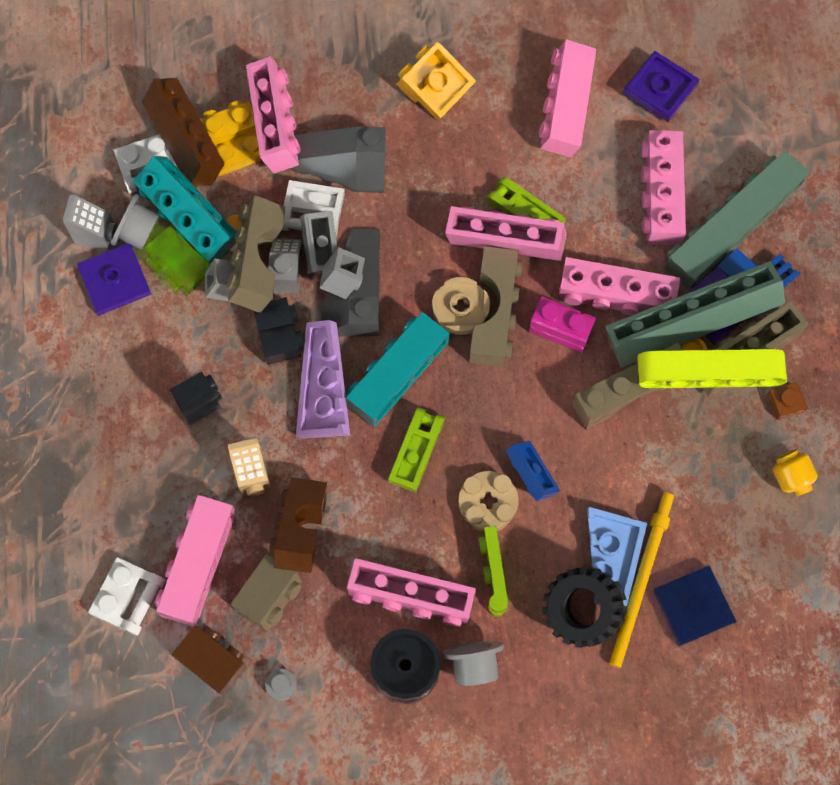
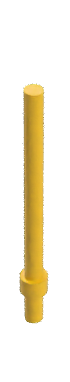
[609,492,675,668]

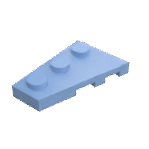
[587,507,647,606]

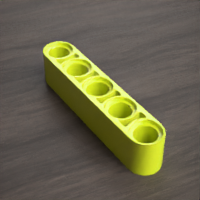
[637,349,787,388]

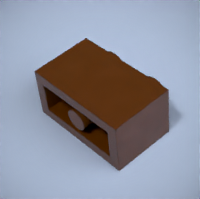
[171,625,247,697]

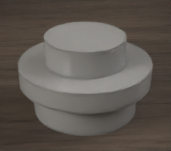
[265,669,297,701]

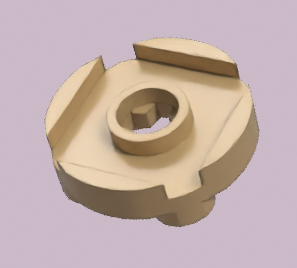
[432,277,490,335]
[458,471,519,532]

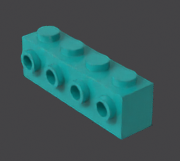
[133,156,237,262]
[346,312,449,428]

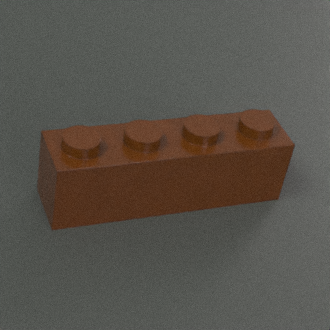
[142,78,225,187]

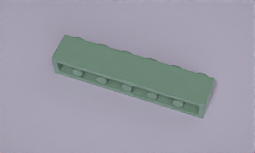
[665,150,810,290]
[605,261,786,368]

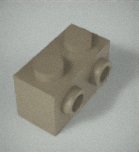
[231,554,302,632]

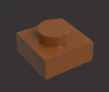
[767,382,808,420]

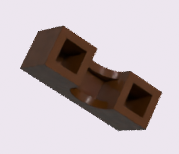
[269,477,327,573]

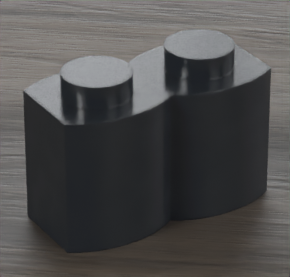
[254,297,304,365]
[170,371,223,425]

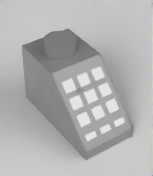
[63,194,117,249]
[268,238,303,294]

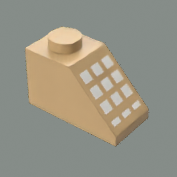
[228,438,271,496]

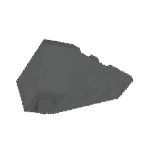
[289,126,386,193]
[322,229,380,336]

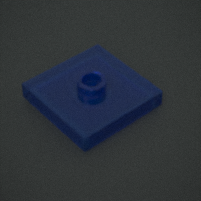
[653,565,737,647]

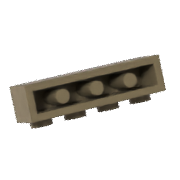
[702,301,809,397]

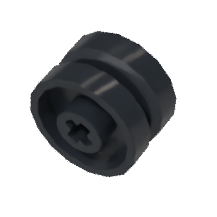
[370,629,440,704]

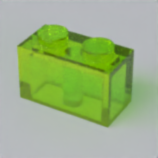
[144,226,209,297]

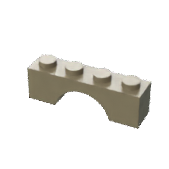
[227,195,286,313]
[469,246,523,367]
[572,343,683,430]

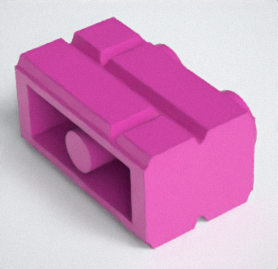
[529,296,596,353]

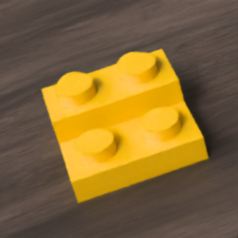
[396,41,476,121]
[200,100,263,176]

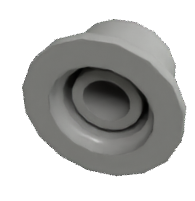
[111,194,159,250]
[442,641,504,686]

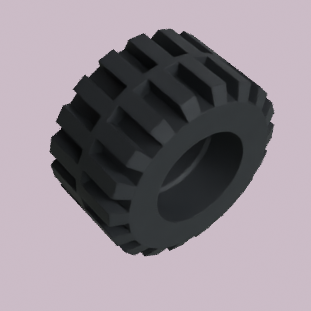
[542,567,627,648]

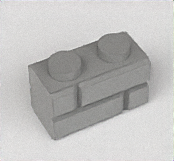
[300,211,337,274]

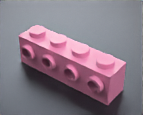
[539,39,597,158]
[246,56,301,174]
[641,130,686,245]
[445,206,567,261]
[558,257,680,316]
[155,495,236,627]
[347,558,476,627]

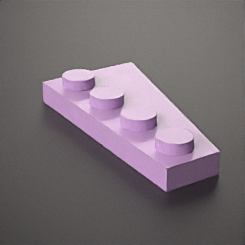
[296,320,350,439]

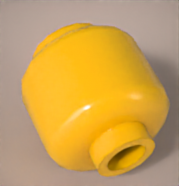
[772,449,818,496]

